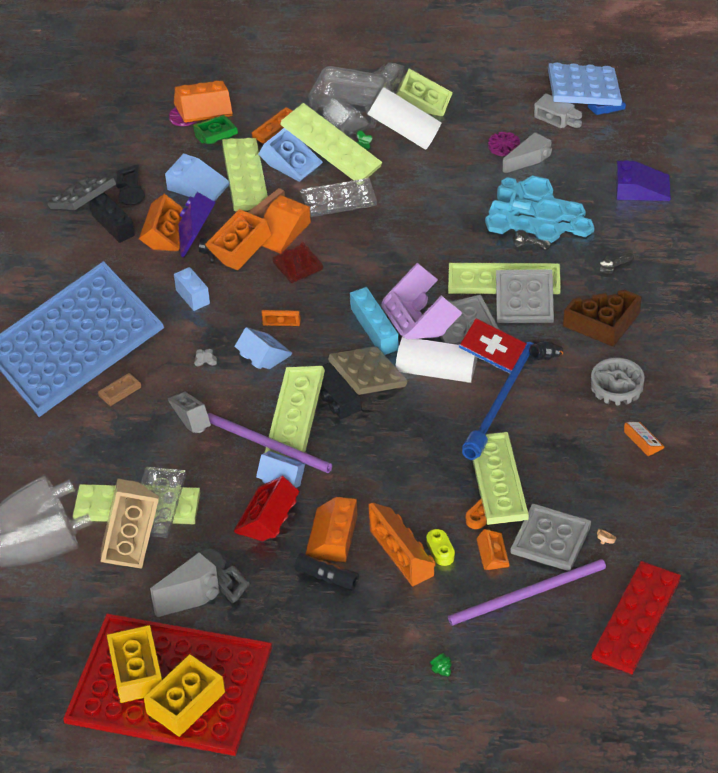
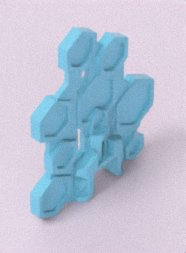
[485,175,594,244]

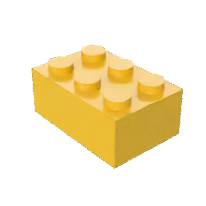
[107,625,162,703]
[144,654,225,737]

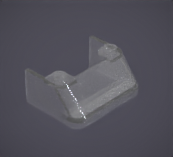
[309,66,387,128]

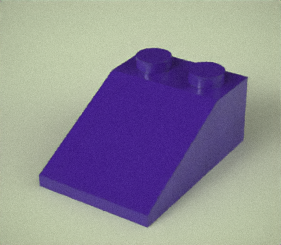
[616,160,671,201]
[179,192,216,258]

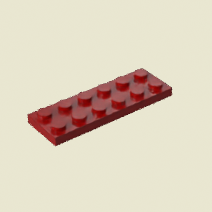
[592,561,681,675]

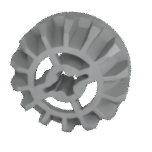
[591,358,644,406]

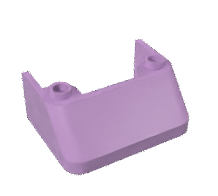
[381,263,462,339]

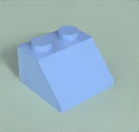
[235,327,292,369]

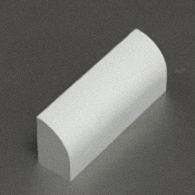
[368,87,441,150]
[396,337,477,383]

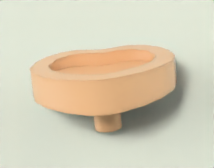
[596,528,616,544]

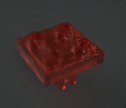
[273,242,323,283]

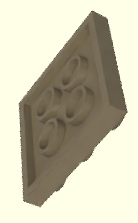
[328,346,407,395]

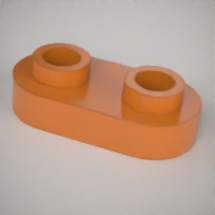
[466,499,487,529]

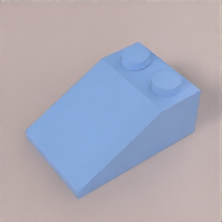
[258,128,323,182]
[165,153,229,202]

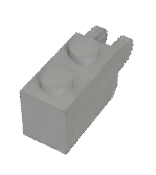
[534,93,582,128]

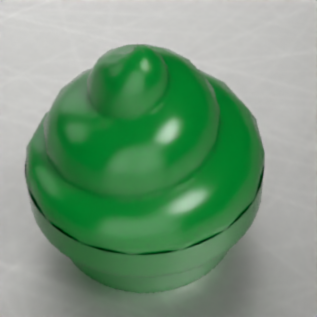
[430,653,452,677]

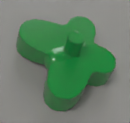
[356,131,372,151]

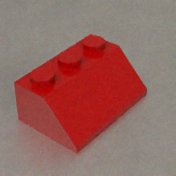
[234,476,300,541]

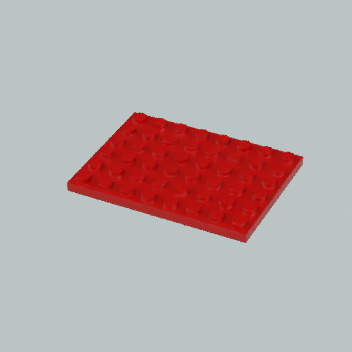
[63,614,272,756]

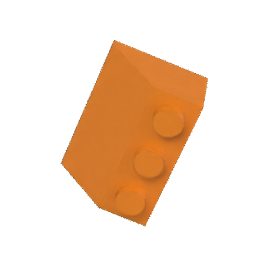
[174,81,233,123]
[139,193,183,251]
[205,209,271,271]
[306,497,358,563]

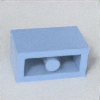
[174,267,210,311]
[256,451,305,488]

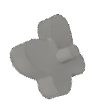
[194,349,217,366]

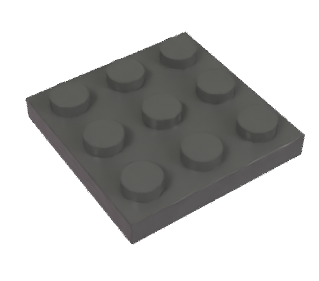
[47,176,116,210]

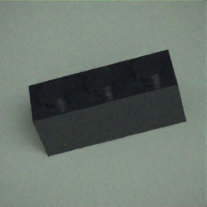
[89,192,135,243]
[319,362,361,419]

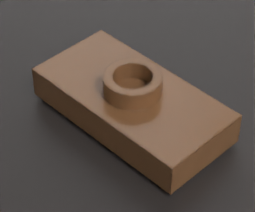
[98,373,141,406]

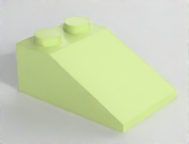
[396,69,453,116]

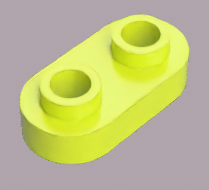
[426,529,455,566]

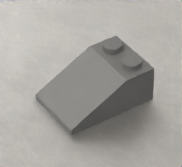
[150,553,220,617]

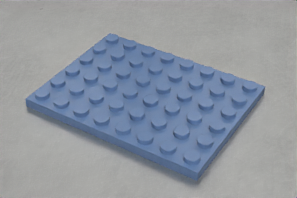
[0,261,164,417]

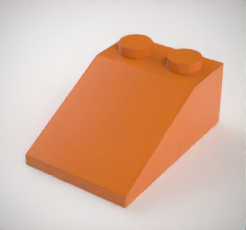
[262,195,311,254]

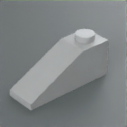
[503,132,552,173]
[168,392,211,433]

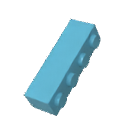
[350,287,399,355]

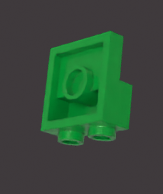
[193,115,238,144]

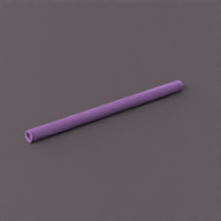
[208,413,332,473]
[448,559,606,626]

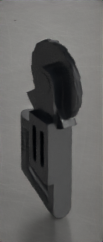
[116,164,145,206]

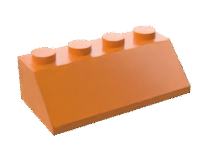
[369,503,435,587]

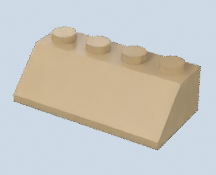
[100,478,159,569]

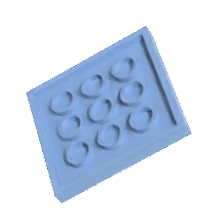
[548,62,622,106]

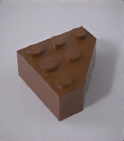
[563,290,642,347]

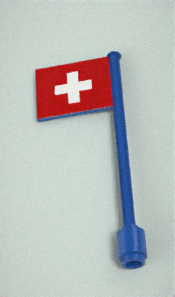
[459,318,534,460]

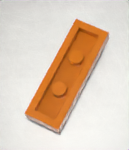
[252,107,292,144]

